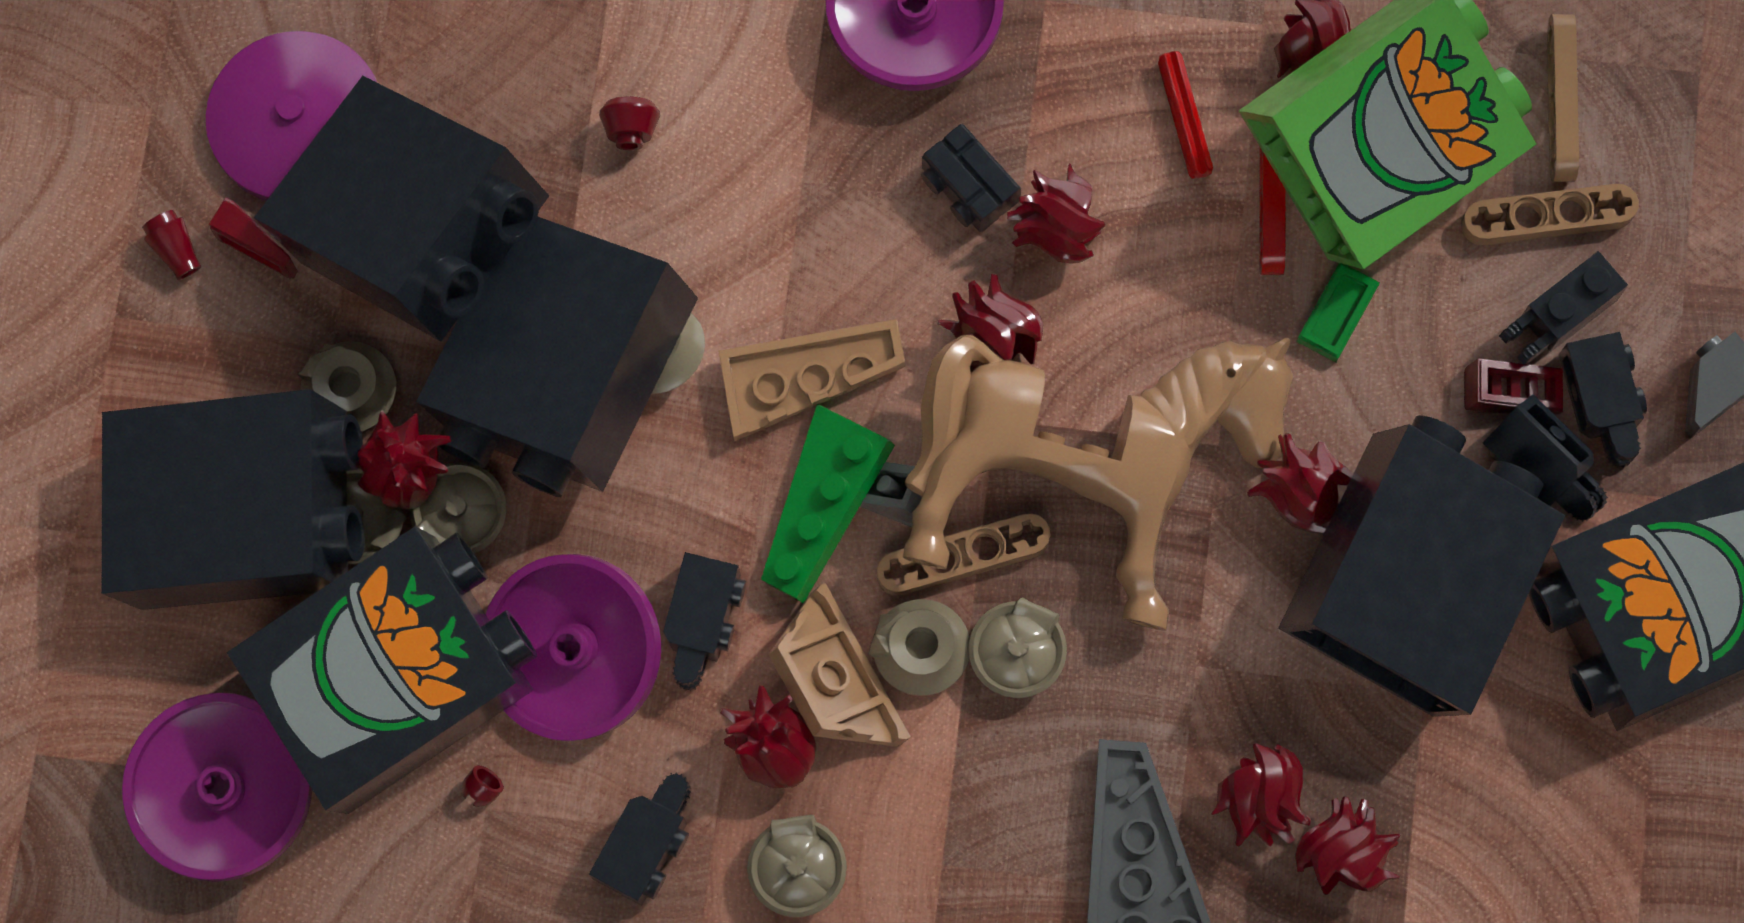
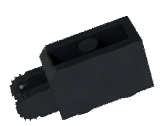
[1499,251,1628,365]
[1559,332,1647,468]
[1483,394,1608,522]
[663,552,746,691]
[589,772,691,906]

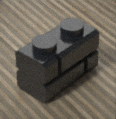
[921,123,1022,232]

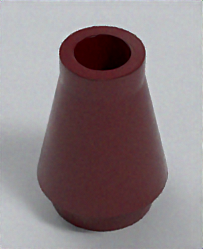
[142,210,201,280]

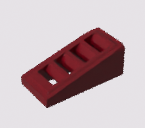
[209,197,298,279]
[1464,358,1563,414]

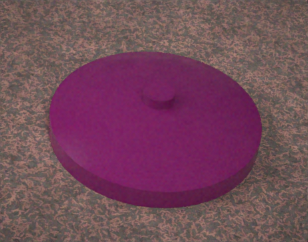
[825,0,1004,91]
[206,31,377,201]
[486,554,661,741]
[122,693,312,882]

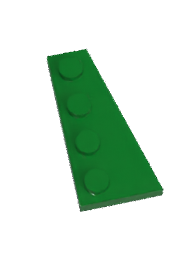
[761,404,895,604]

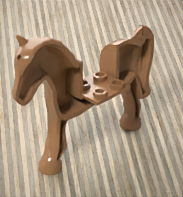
[903,335,1293,631]

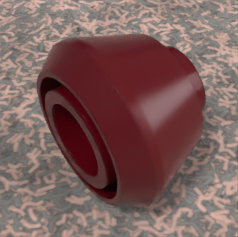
[599,96,660,151]

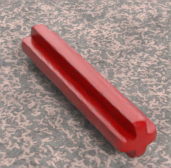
[1158,51,1213,179]

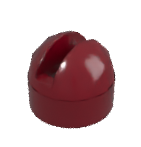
[462,765,504,807]

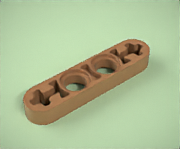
[1547,14,1579,182]
[1461,184,1639,245]
[877,513,1050,596]

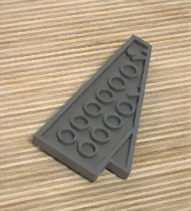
[1087,739,1211,923]

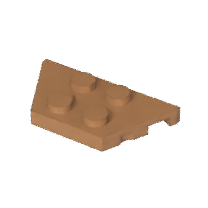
[769,583,911,747]

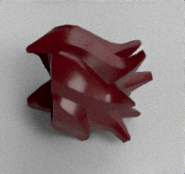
[1274,0,1351,78]
[1007,164,1105,264]
[938,274,1044,369]
[357,411,451,510]
[1247,433,1353,534]
[720,685,816,789]
[1211,743,1311,847]
[1295,797,1401,895]

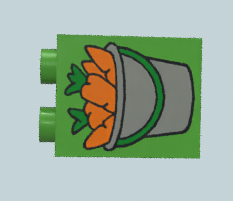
[1239,0,1536,269]

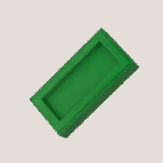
[1296,263,1380,363]

